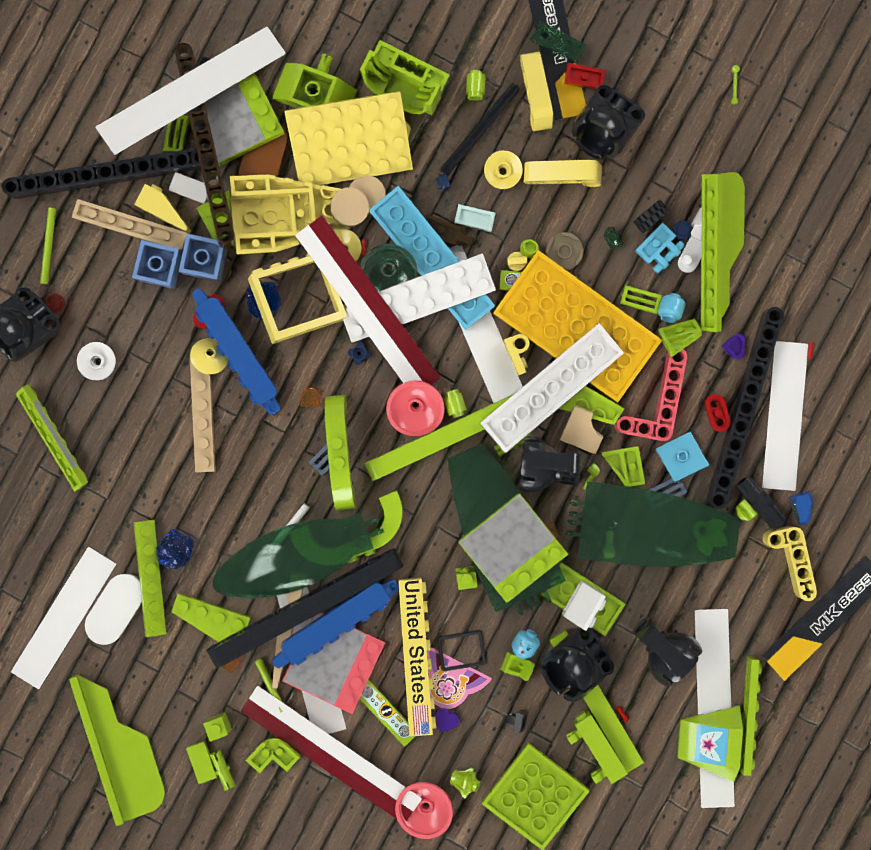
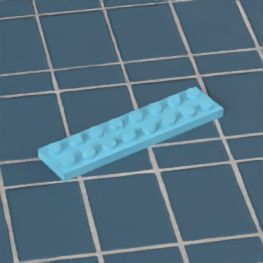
[369,186,495,330]

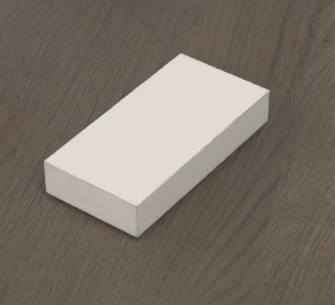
[169,172,208,204]

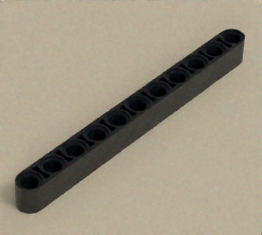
[1,148,212,199]
[706,307,784,509]
[206,548,404,668]

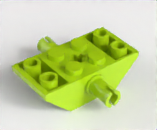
[272,54,357,108]

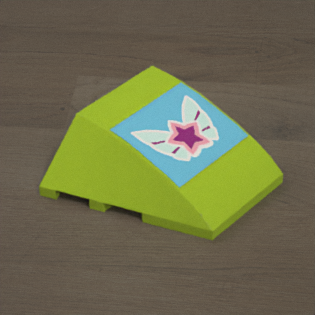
[677,705,743,782]

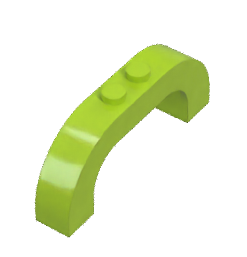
[325,395,356,511]
[289,490,403,565]

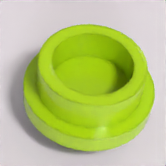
[520,239,539,258]

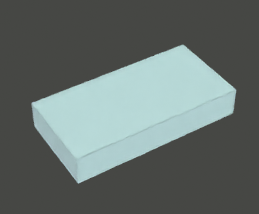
[454,204,496,232]

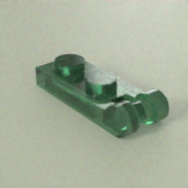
[530,21,586,64]

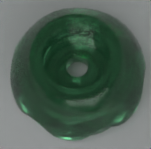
[604,226,623,249]

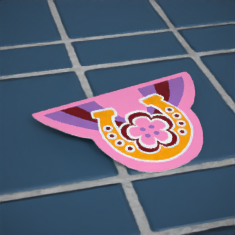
[427,647,492,709]

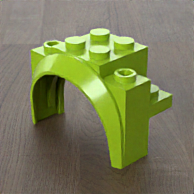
[360,40,450,115]

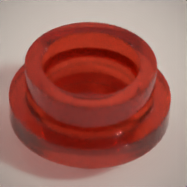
[45,293,65,313]

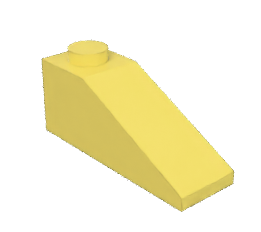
[134,184,191,234]

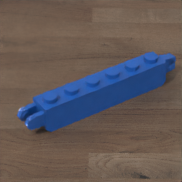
[192,289,281,415]
[272,579,399,669]

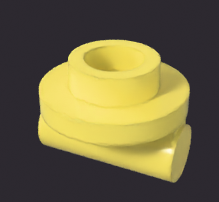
[507,252,527,271]

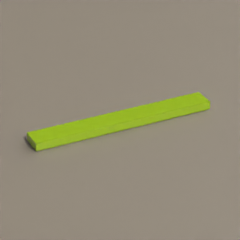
[549,630,644,773]

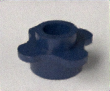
[348,342,371,365]

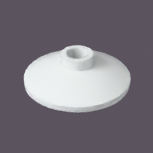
[77,342,116,380]

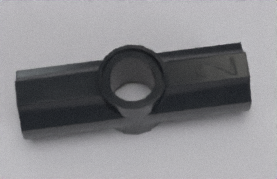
[736,476,786,530]

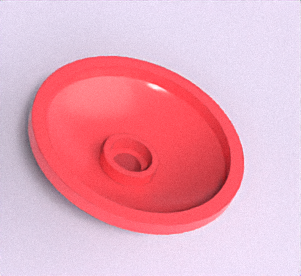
[386,380,444,436]
[395,782,453,839]

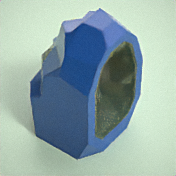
[790,492,814,525]

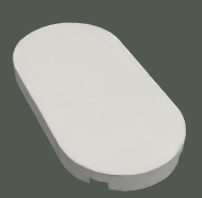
[85,574,142,645]

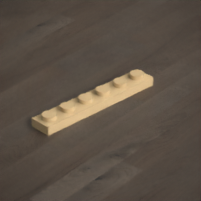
[72,199,188,251]
[190,360,216,472]

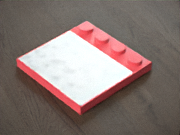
[282,613,385,714]

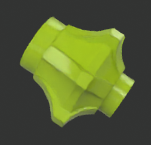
[450,767,480,798]

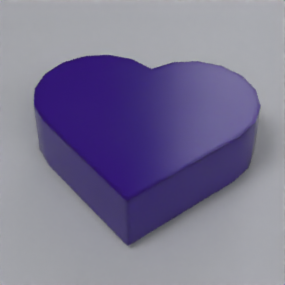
[721,334,746,359]
[435,708,459,732]

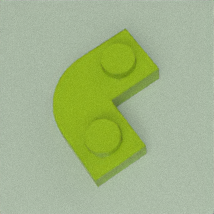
[246,738,301,773]

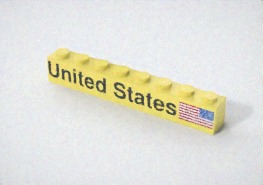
[398,577,436,736]

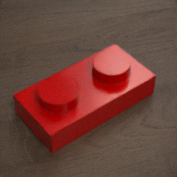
[564,63,606,90]

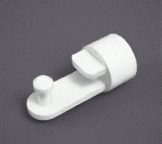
[678,208,702,273]

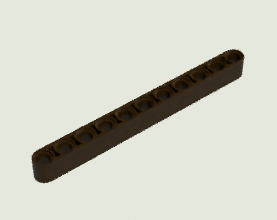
[175,43,235,249]

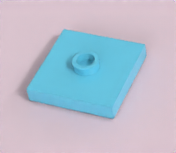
[656,432,709,483]

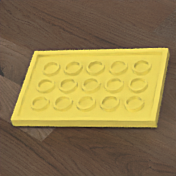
[285,91,413,185]

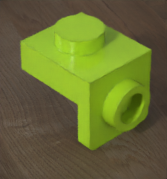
[500,652,535,681]

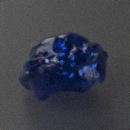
[246,282,282,320]
[156,529,194,569]

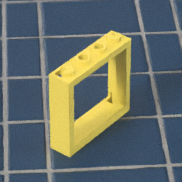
[248,253,347,344]

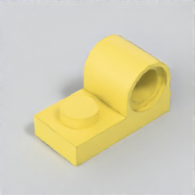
[503,334,529,376]

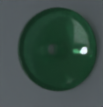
[360,244,418,292]

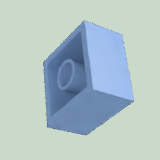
[179,234,228,282]
[132,240,183,289]

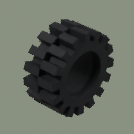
[633,199,670,234]

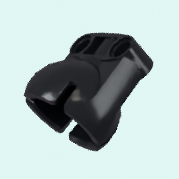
[572,85,645,160]
[0,287,60,362]
[518,436,582,493]
[632,618,702,687]
[541,627,614,702]

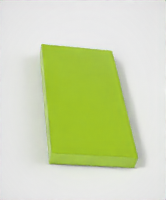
[541,562,626,636]

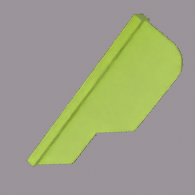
[701,172,745,332]
[69,674,165,827]

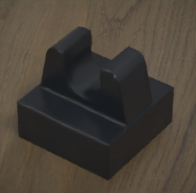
[506,710,528,733]

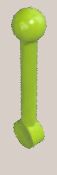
[731,65,740,105]

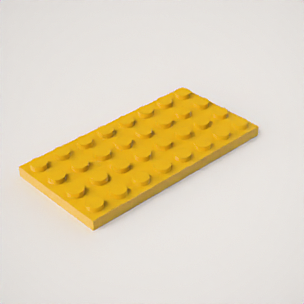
[493,250,662,403]

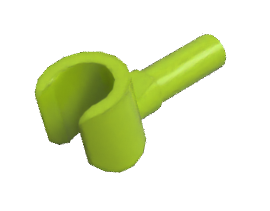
[582,463,600,490]

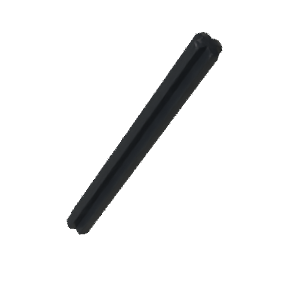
[441,83,520,176]

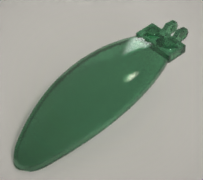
[212,512,384,598]

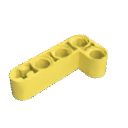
[520,52,553,132]
[524,160,602,187]
[763,526,817,601]

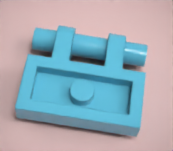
[635,223,685,273]

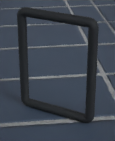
[437,630,486,671]

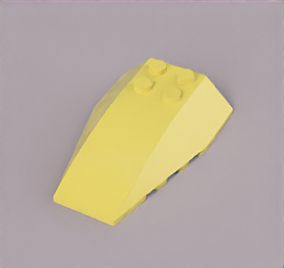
[230,175,351,255]

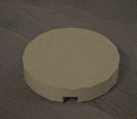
[545,232,584,271]

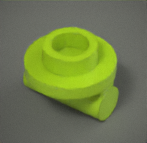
[736,499,758,521]

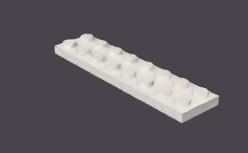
[343,253,496,342]
[480,323,624,453]

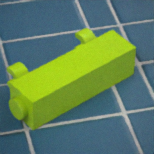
[566,711,628,784]

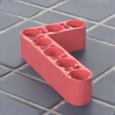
[615,349,687,441]

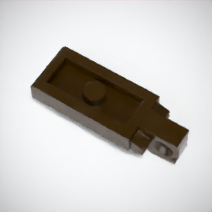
[425,214,474,246]

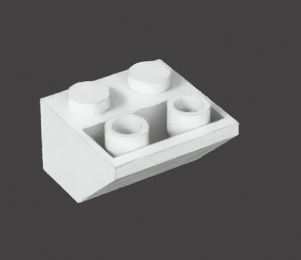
[562,580,606,631]

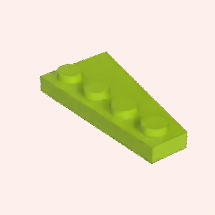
[558,386,624,425]
[172,593,251,642]

